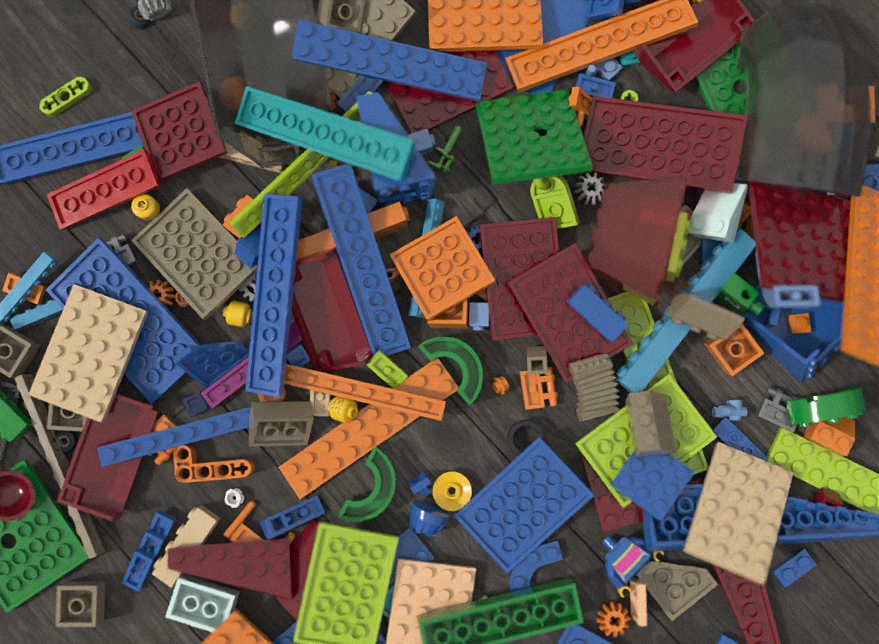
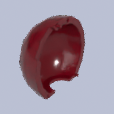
[0,470,35,521]

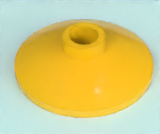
[433,472,472,511]

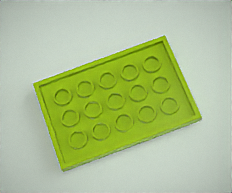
[575,374,717,508]
[293,521,398,644]

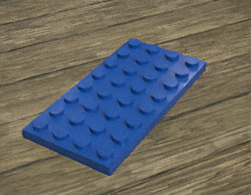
[46,237,201,404]

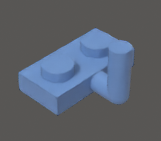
[585,58,622,81]

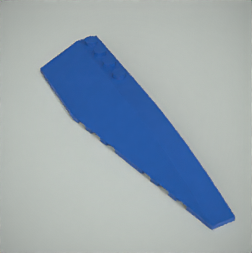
[643,484,879,552]

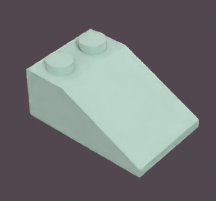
[688,183,748,243]

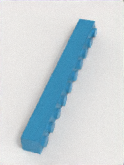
[408,199,445,318]
[0,252,58,325]
[10,300,63,331]

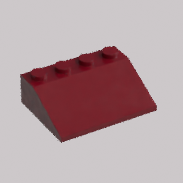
[275,519,319,621]

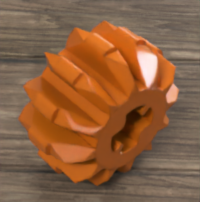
[148,280,175,309]
[596,601,631,637]

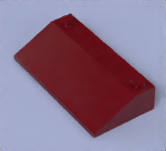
[633,0,759,93]
[291,248,373,373]
[57,393,160,521]

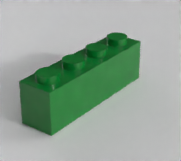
[0,390,33,442]

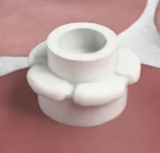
[225,488,244,508]

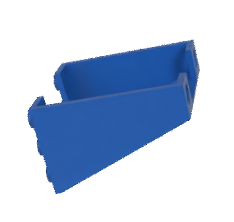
[356,92,435,207]
[731,283,844,383]

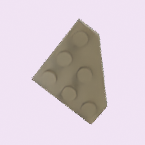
[636,560,718,621]

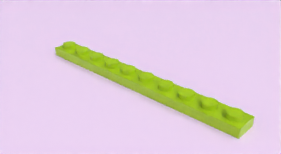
[229,91,372,238]

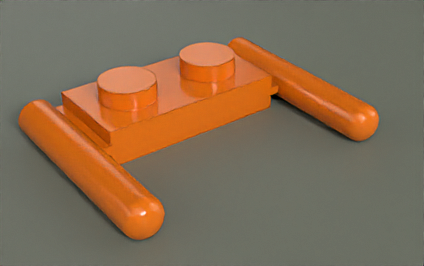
[224,501,295,545]

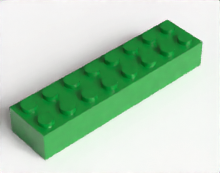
[416,578,583,644]

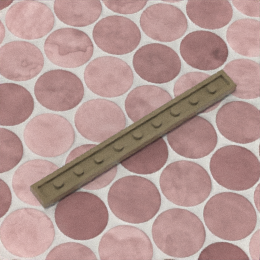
[15,374,105,559]

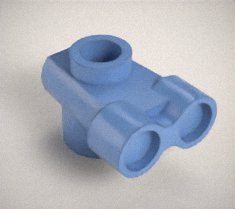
[712,400,747,421]

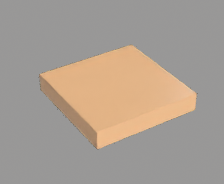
[630,577,647,626]

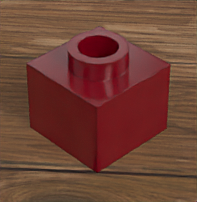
[812,487,843,509]

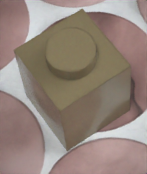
[527,346,548,374]

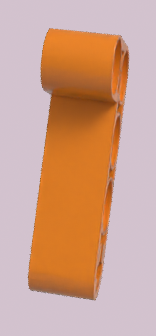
[174,445,255,483]

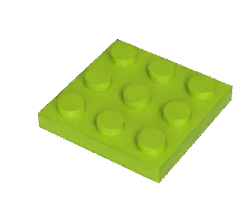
[666,212,691,282]

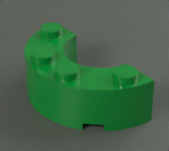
[418,337,483,405]
[786,387,867,427]
[337,446,397,522]

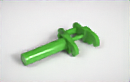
[427,126,462,172]

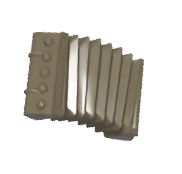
[569,353,620,423]

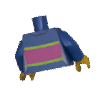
[602,535,664,597]

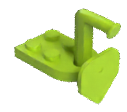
[530,175,580,229]

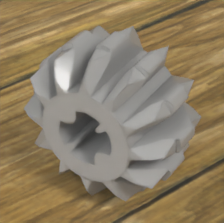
[137,0,172,20]
[574,173,607,205]

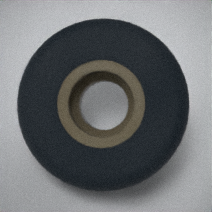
[127,6,151,29]
[53,430,78,453]

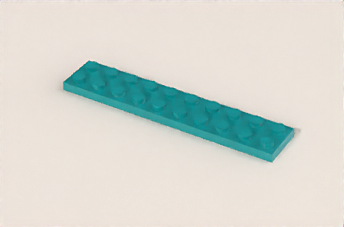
[235,86,416,181]

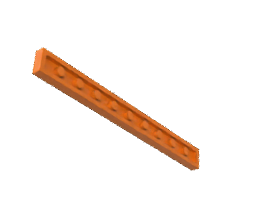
[284,364,446,421]

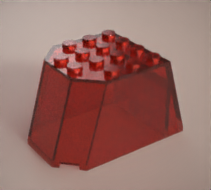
[588,177,687,306]

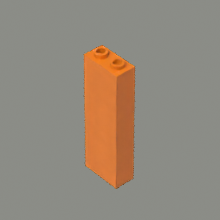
[296,202,410,260]

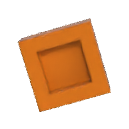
[787,313,811,335]

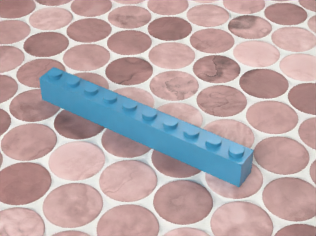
[614,228,756,393]

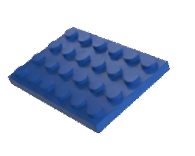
[454,436,594,574]

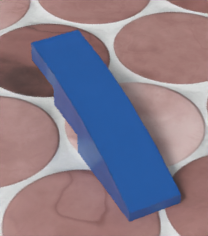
[122,509,177,592]

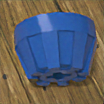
[410,500,449,537]

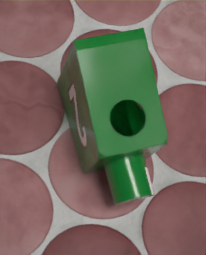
[716,273,765,316]

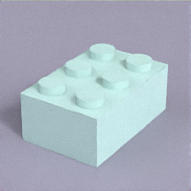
[166,574,240,632]

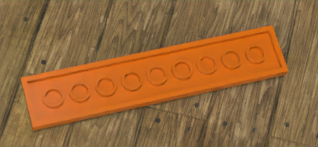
[506,0,698,93]
[841,182,879,365]
[278,358,459,499]

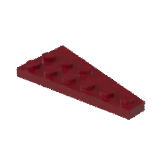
[167,538,292,600]

